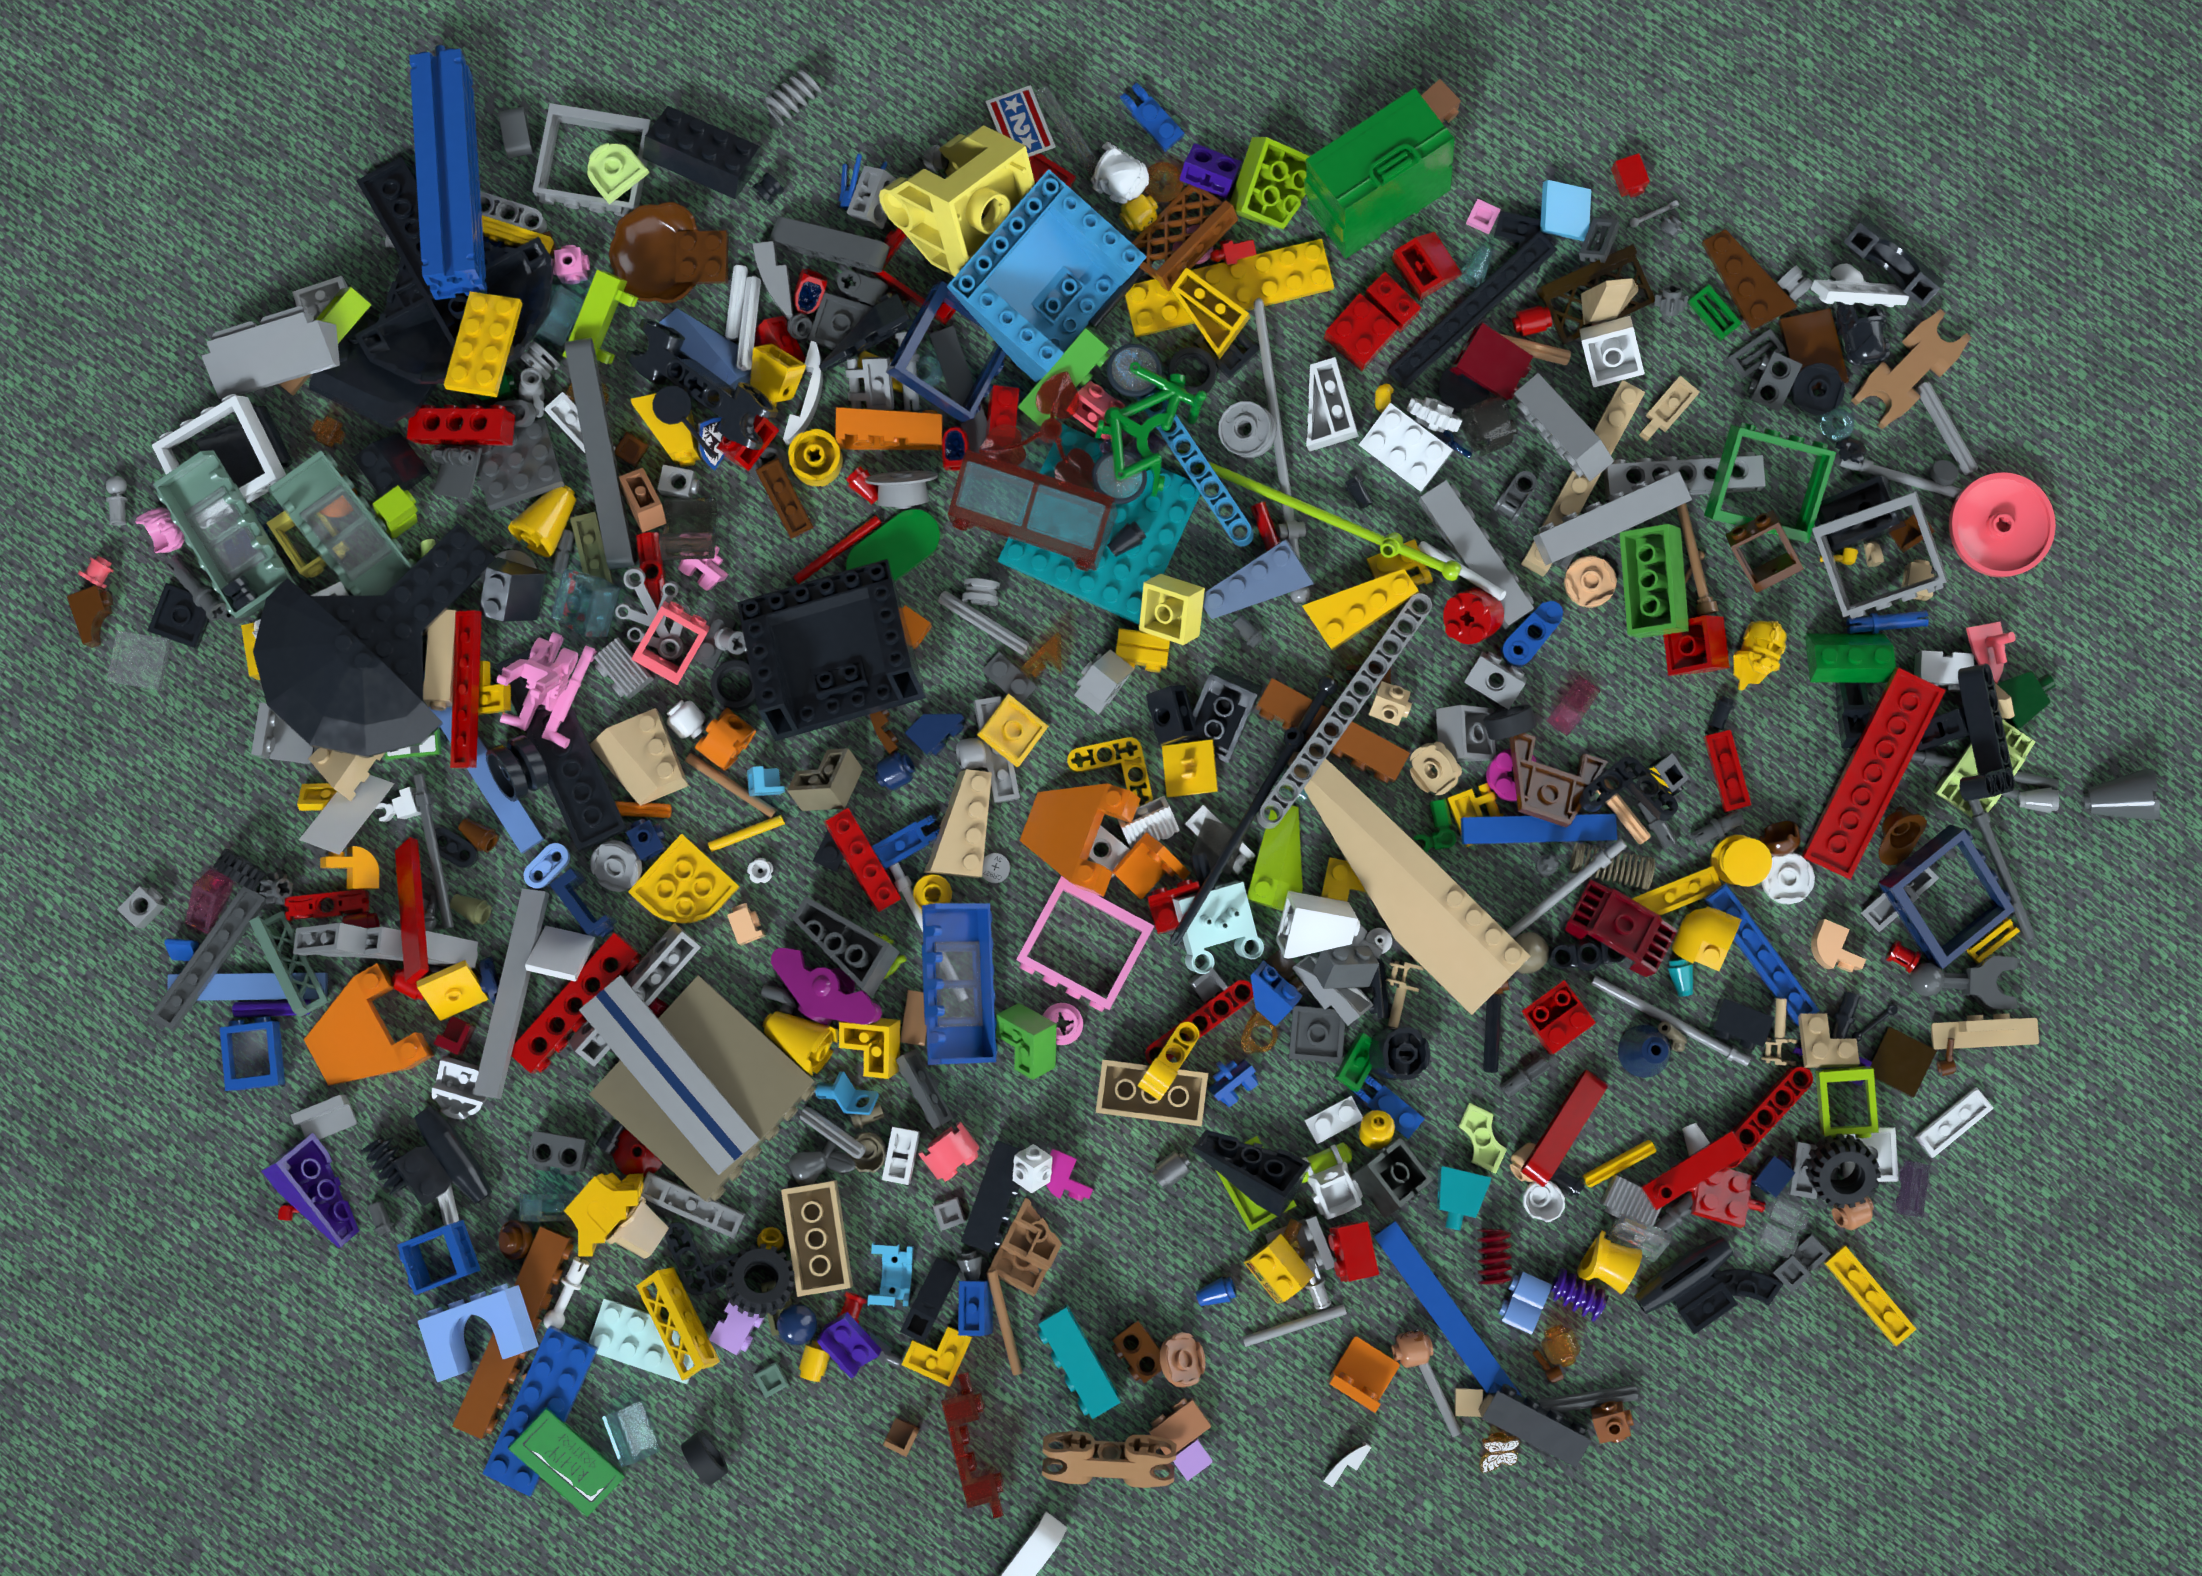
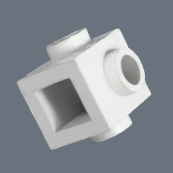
[1013,1144,1053,1193]

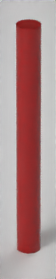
[793,515,881,584]

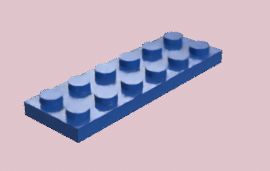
[482,1326,599,1497]

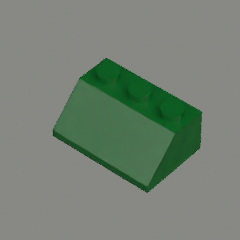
[1805,633,1896,683]

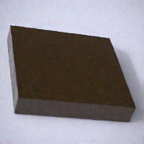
[1870,1026,1937,1098]

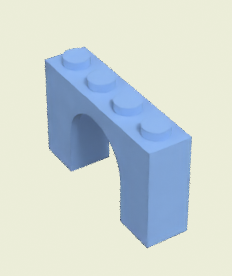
[418,1283,539,1382]

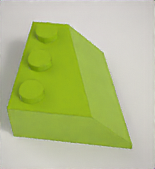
[1230,137,1310,229]

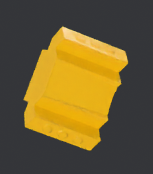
[564,1173,644,1256]

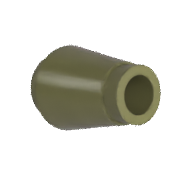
[450,894,492,925]

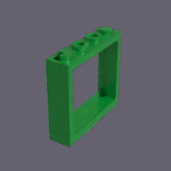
[1704,422,1836,543]

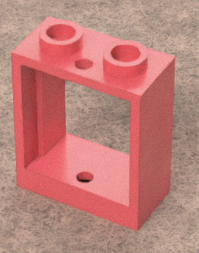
[631,601,710,685]

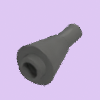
[956,1249,982,1281]

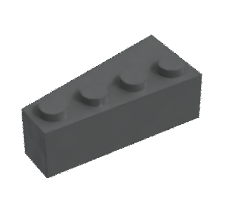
[792,896,900,997]

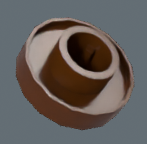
[498,1220,533,1260]

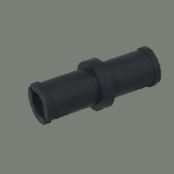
[1830,991,1861,1039]

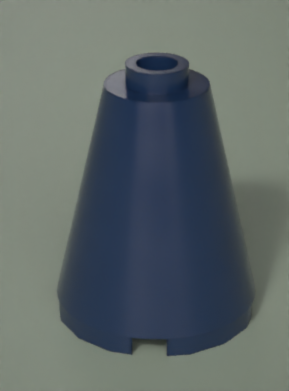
[1618,1025,1671,1078]

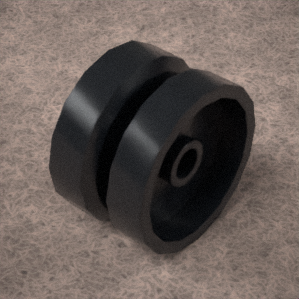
[486,734,548,802]

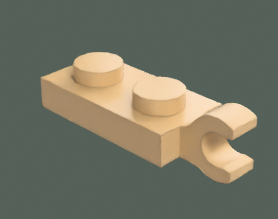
[1639,376,1700,442]

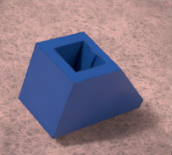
[1251,960,1302,1026]

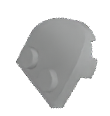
[432,1056,488,1119]

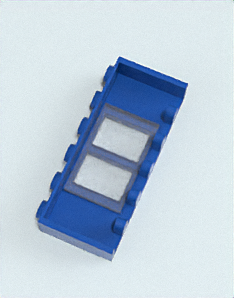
[922,903,998,1065]

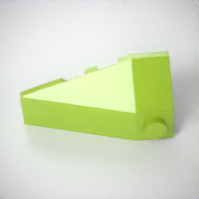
[1247,805,1303,911]

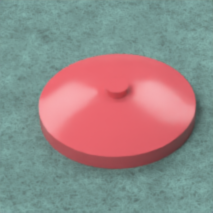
[1949,472,2056,577]

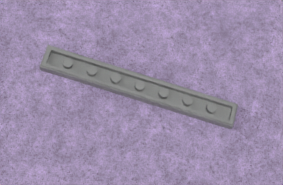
[473,889,549,1099]

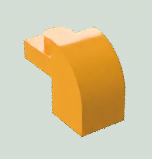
[320,846,379,889]

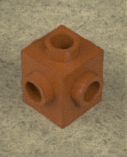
[1591,1401,1634,1444]

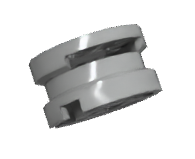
[520,341,560,380]
[962,578,1000,606]

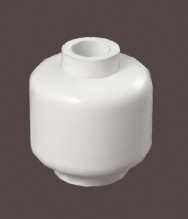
[666,700,706,739]

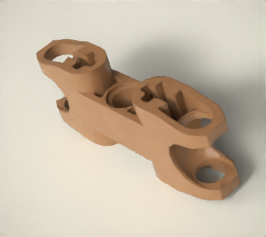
[1851,309,1972,430]
[1042,1431,1176,1488]

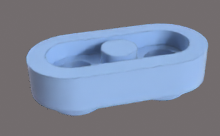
[524,843,570,889]

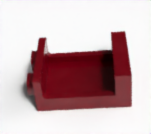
[1449,323,1534,403]

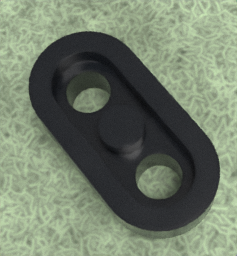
[435,828,478,868]

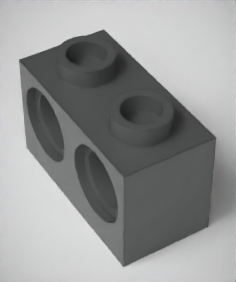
[1747,352,1803,412]
[527,1131,590,1176]

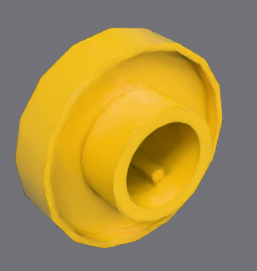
[913,873,952,909]

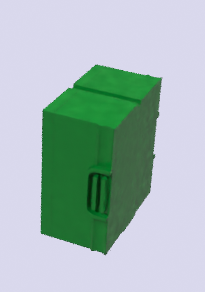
[1304,88,1455,259]

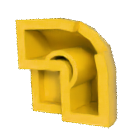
[1671,907,1742,971]

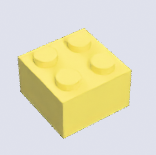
[1139,574,1205,645]

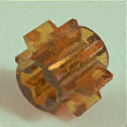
[311,416,346,448]

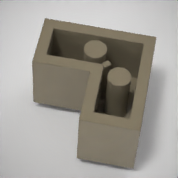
[787,748,863,811]

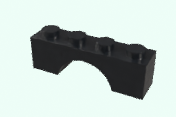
[1844,216,1945,308]

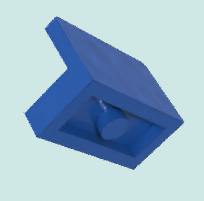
[958,1280,993,1336]

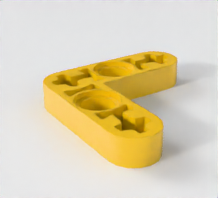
[1067,737,1153,808]

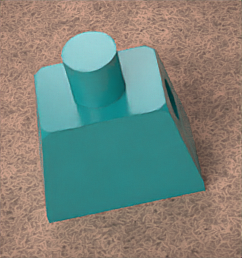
[1437,1166,1491,1231]

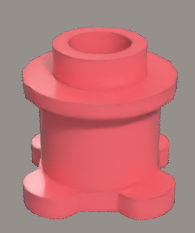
[78,555,114,589]

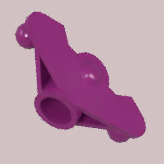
[771,948,882,1025]

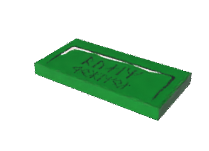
[508,1406,625,1517]

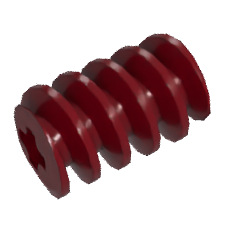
[1477,1229,1512,1285]

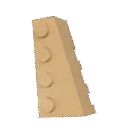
[308,748,385,801]

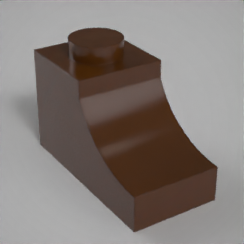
[67,585,113,648]

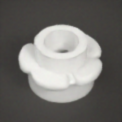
[747,858,773,883]

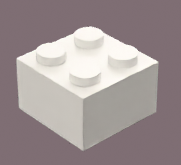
[1579,316,1644,387]

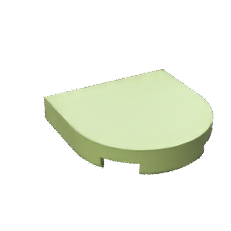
[587,143,649,205]

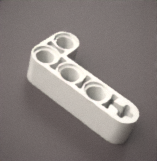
[999,1512,1068,1576]

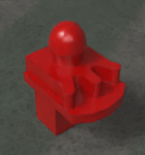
[1210,239,1257,265]

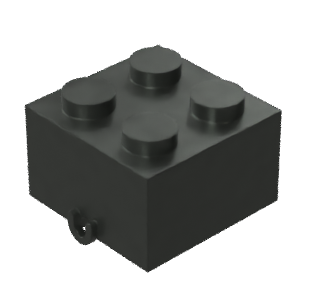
[1352,1138,1433,1218]

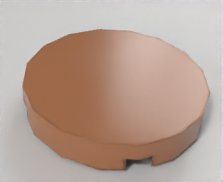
[1160,1332,1205,1388]

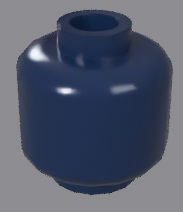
[875,752,916,791]

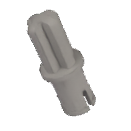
[1302,1256,1331,1309]

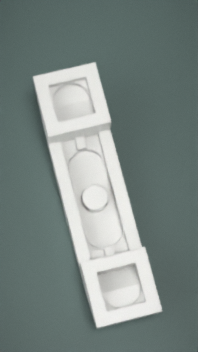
[783,341,823,445]

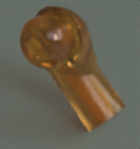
[1283,1219,1305,1258]

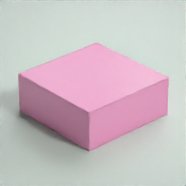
[1466,199,1501,234]

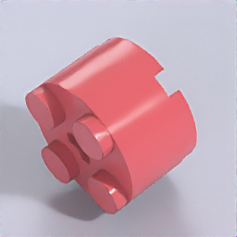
[918,1121,980,1182]

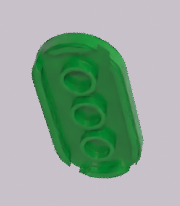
[846,509,940,582]

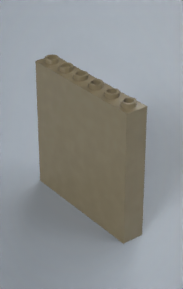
[589,975,817,1202]

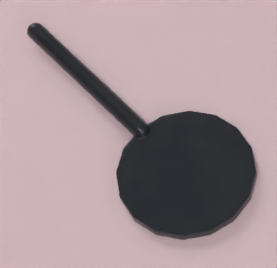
[652,386,715,458]

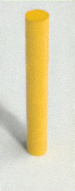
[708,815,785,852]

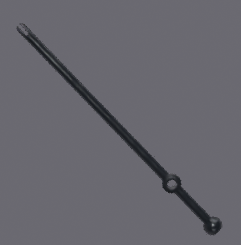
[1169,675,1338,946]

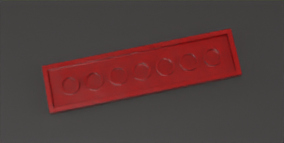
[1801,667,1946,880]

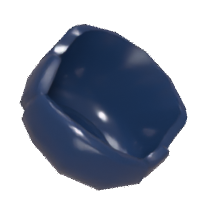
[777,1304,817,1346]

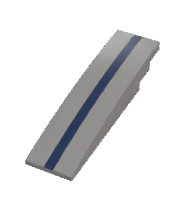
[579,975,760,1175]

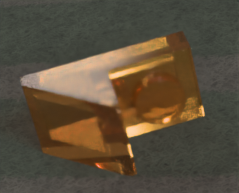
[1020,632,1062,679]

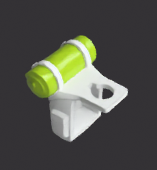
[1302,1142,1363,1219]

